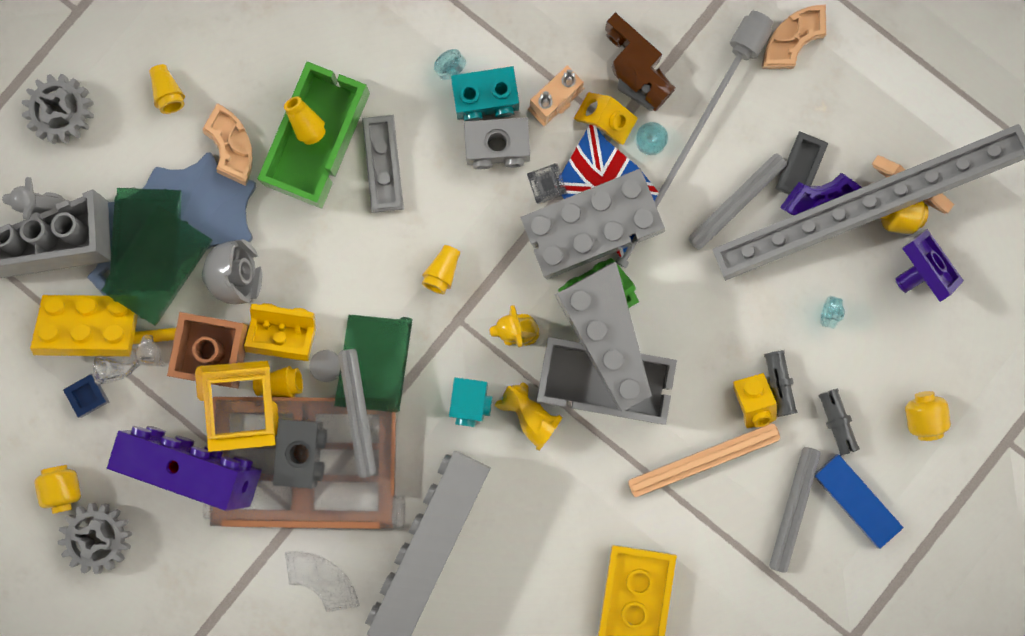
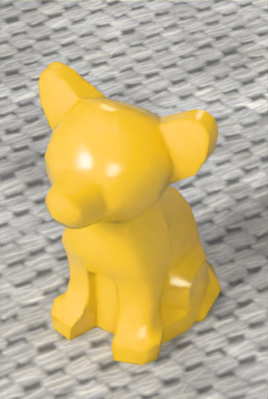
[489,305,539,348]
[495,382,563,451]

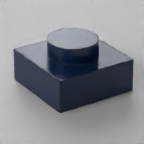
[63,374,109,418]

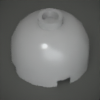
[202,239,262,304]

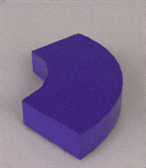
[780,173,862,216]

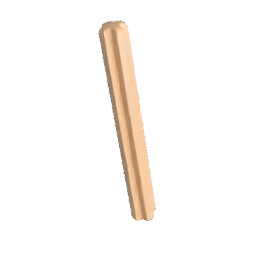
[628,423,780,497]

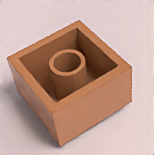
[167,312,249,389]

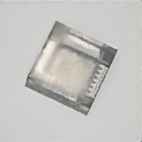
[527,163,568,204]

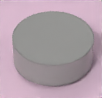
[309,350,341,382]

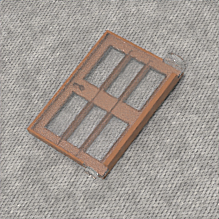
[202,397,405,529]

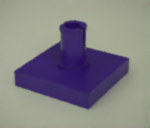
[895,229,964,302]

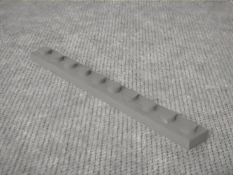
[712,124,1025,281]

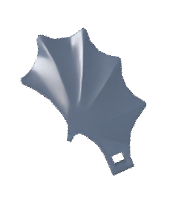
[87,152,256,296]

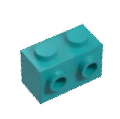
[451,66,519,121]
[449,377,493,427]

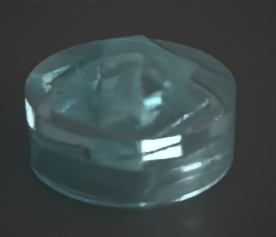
[434,49,466,80]
[635,122,668,155]
[820,295,845,329]

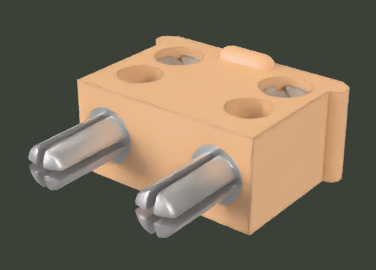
[528,65,585,126]

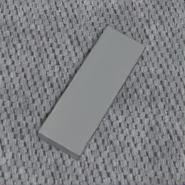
[362,115,404,213]

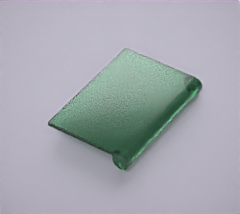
[334,314,413,413]

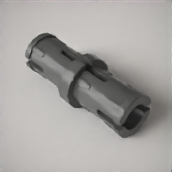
[764,350,798,417]
[818,388,860,456]

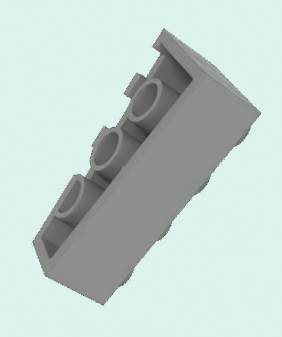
[0,189,111,278]
[555,262,652,412]

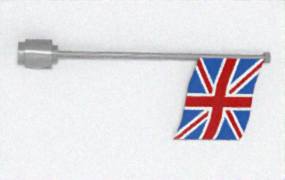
[555,10,773,268]

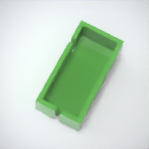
[257,61,370,209]

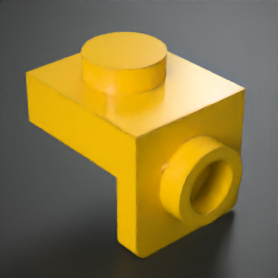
[733,373,777,429]

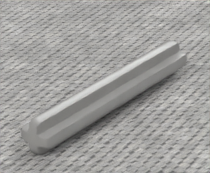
[689,153,787,250]
[338,349,376,478]
[769,447,821,573]

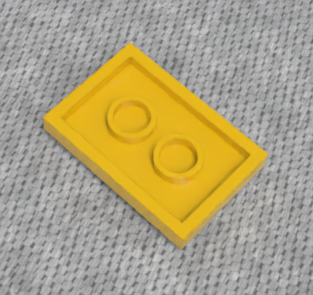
[30,295,140,357]
[598,544,677,636]

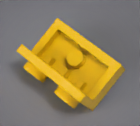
[244,303,316,361]

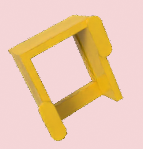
[195,360,279,452]

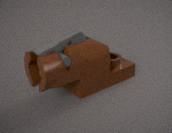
[605,12,676,112]

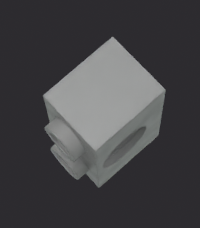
[464,118,530,169]

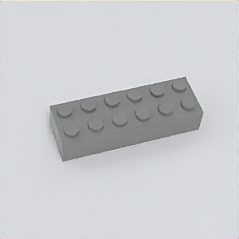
[365,451,491,636]

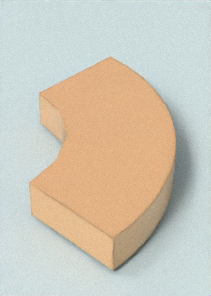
[762,4,826,69]
[203,103,253,186]
[872,155,954,214]

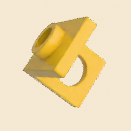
[574,92,638,145]

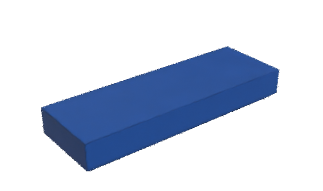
[814,454,904,549]

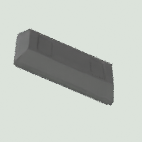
[775,131,829,194]

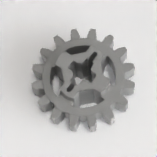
[22,74,94,144]
[58,503,132,574]

